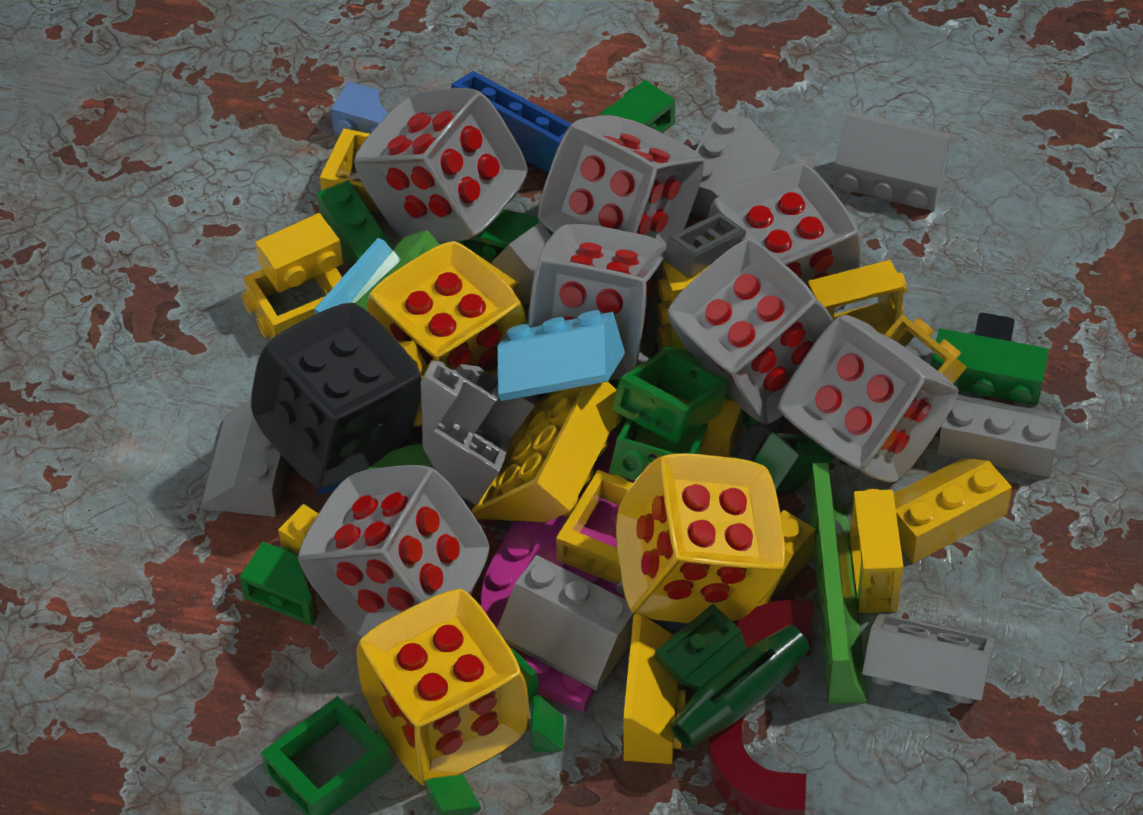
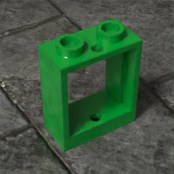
[612,348,730,444]
[609,419,709,481]
[261,696,392,815]

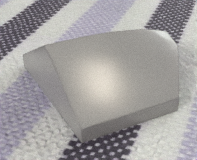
[491,222,552,305]

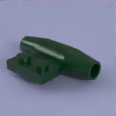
[654,604,809,749]

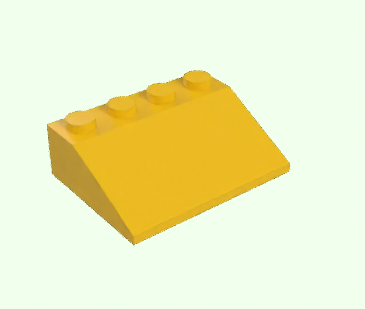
[471,381,622,522]

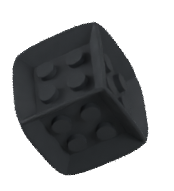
[251,302,422,488]

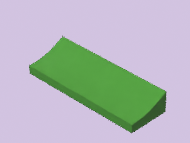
[809,463,868,704]

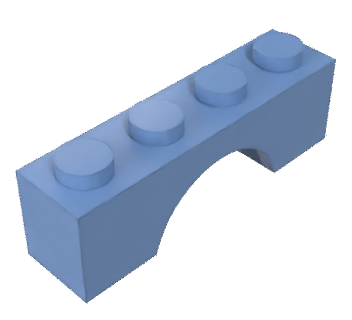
[331,81,388,134]

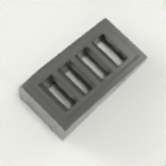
[664,212,746,278]

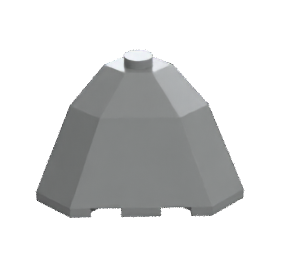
[421,360,538,505]

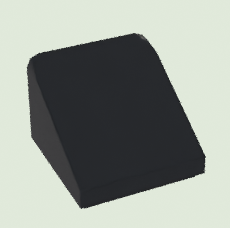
[975,312,1015,341]

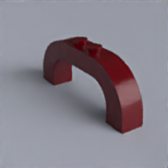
[708,600,813,815]

